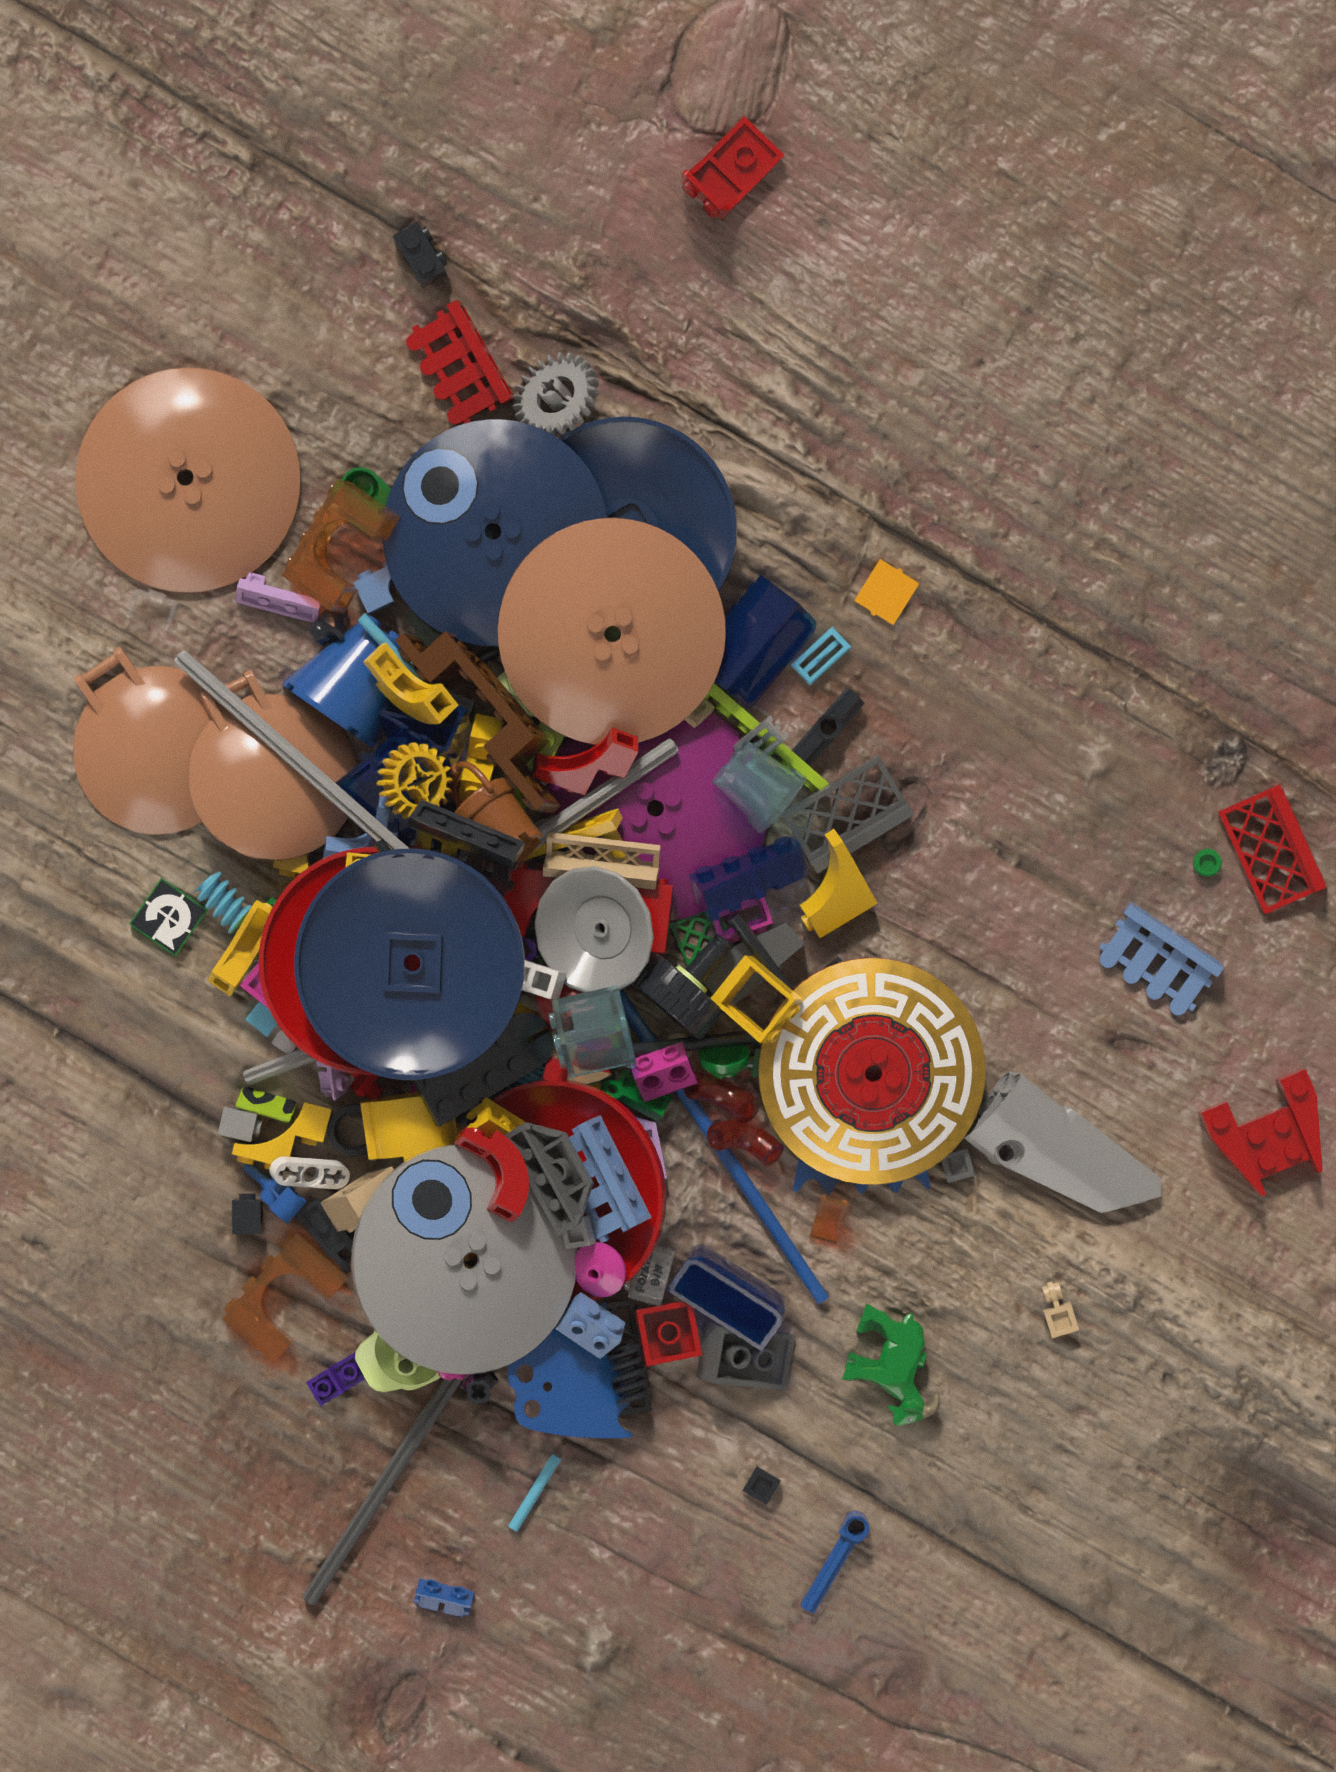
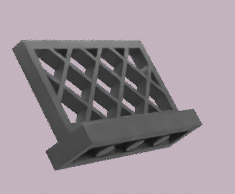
[781,755,914,874]

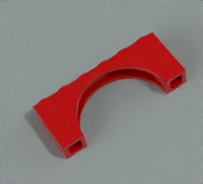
[503,863,675,954]

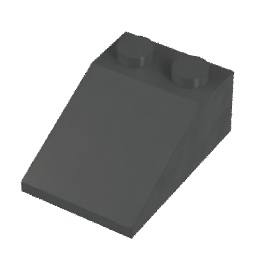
[696,1321,795,1391]

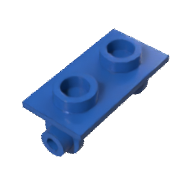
[413,1578,474,1618]

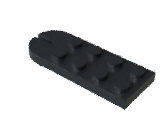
[412,1013,553,1127]

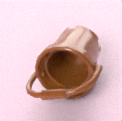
[448,761,543,864]

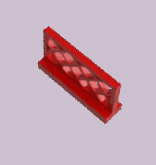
[1218,783,1327,914]

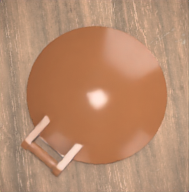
[73,646,224,835]
[188,670,358,861]

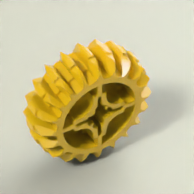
[376,743,453,819]

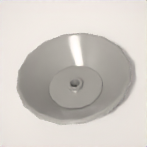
[534,866,654,995]

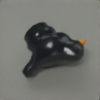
[309,600,349,646]

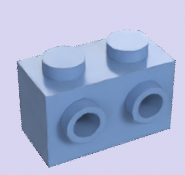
[555,1292,625,1359]

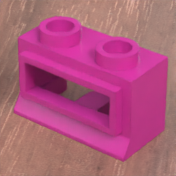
[707,890,773,943]

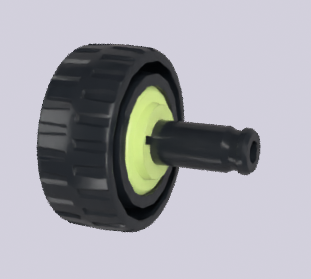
[632,934,733,1040]

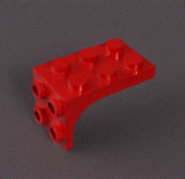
[681,116,785,221]

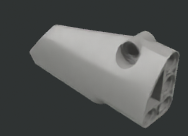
[964,1072,1161,1213]

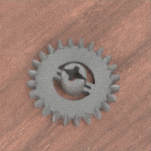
[512,352,599,436]

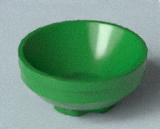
[698,1045,749,1079]

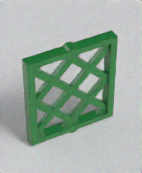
[670,904,734,966]

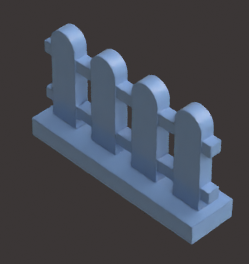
[1099,901,1224,1015]
[569,1115,652,1243]

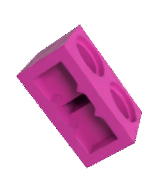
[629,1042,697,1102]

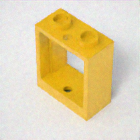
[711,955,803,1044]

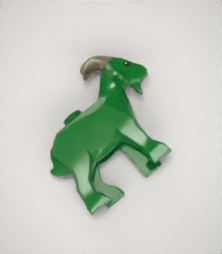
[842,1304,940,1426]

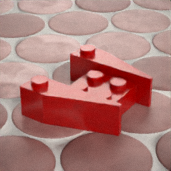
[1198,1068,1323,1196]

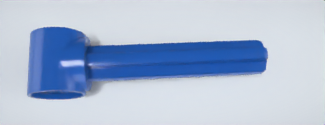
[801,1511,869,1613]

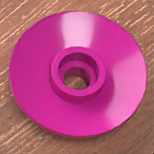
[575,1242,626,1297]

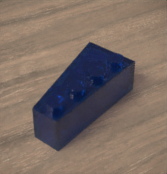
[689,836,810,922]

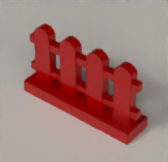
[406,300,514,424]

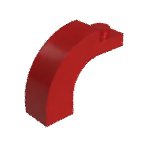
[454,1127,529,1223]

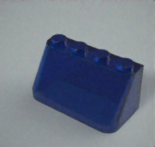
[714,575,816,708]
[666,1245,788,1351]

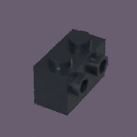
[392,221,448,289]

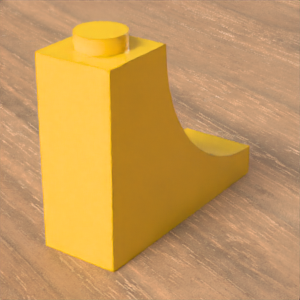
[800,829,878,938]

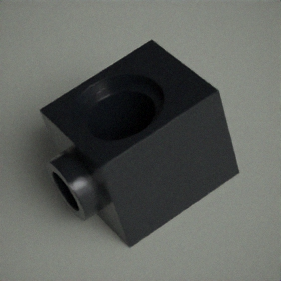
[232,1193,263,1234]

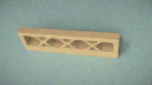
[543,832,661,890]

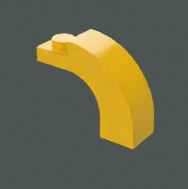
[363,643,458,724]

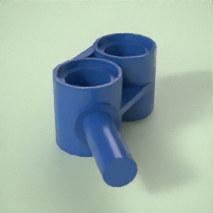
[243,1164,306,1224]

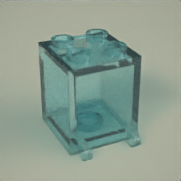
[548,985,637,1078]

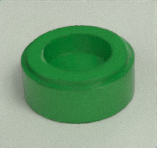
[1193,849,1222,877]

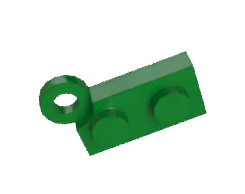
[601,1070,673,1122]

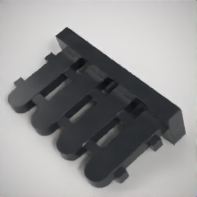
[408,799,525,896]

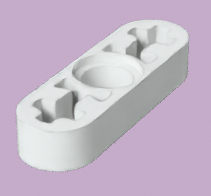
[270,1156,350,1189]

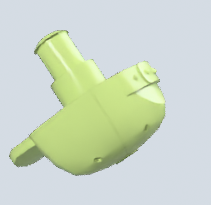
[355,1330,440,1392]

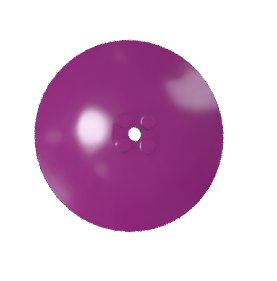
[543,712,768,921]

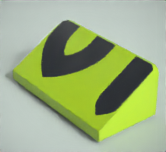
[235,1086,297,1123]

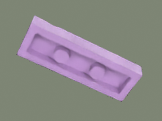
[236,572,322,623]

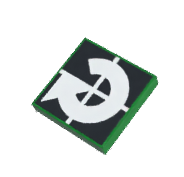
[129,878,208,956]

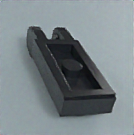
[295,1197,353,1274]

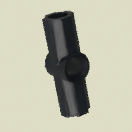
[791,687,865,766]
[461,1370,499,1404]

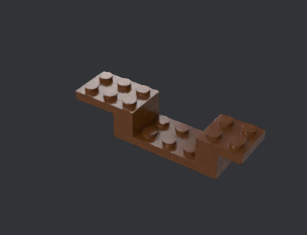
[395,631,561,814]

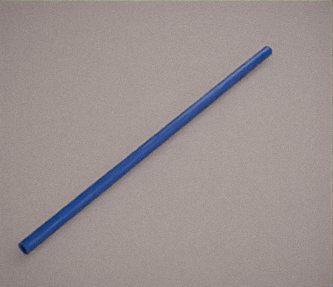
[610,989,829,1304]

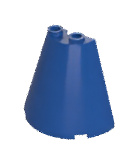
[282,615,401,748]

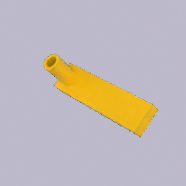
[524,809,626,861]

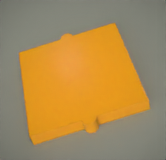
[854,559,919,625]

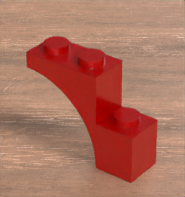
[533,727,638,795]

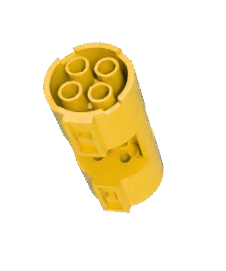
[360,1092,475,1261]

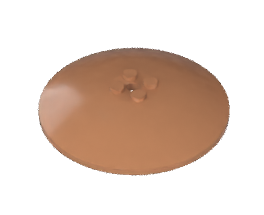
[75,368,301,593]

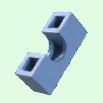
[353,562,395,615]

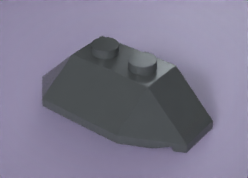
[505,1122,593,1237]

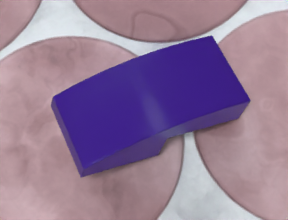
[306,1352,365,1406]

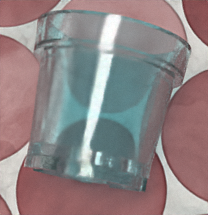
[712,740,806,833]

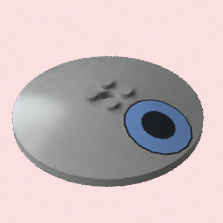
[351,1145,577,1374]

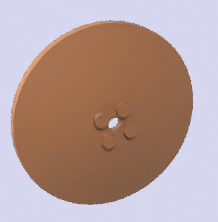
[498,518,726,745]

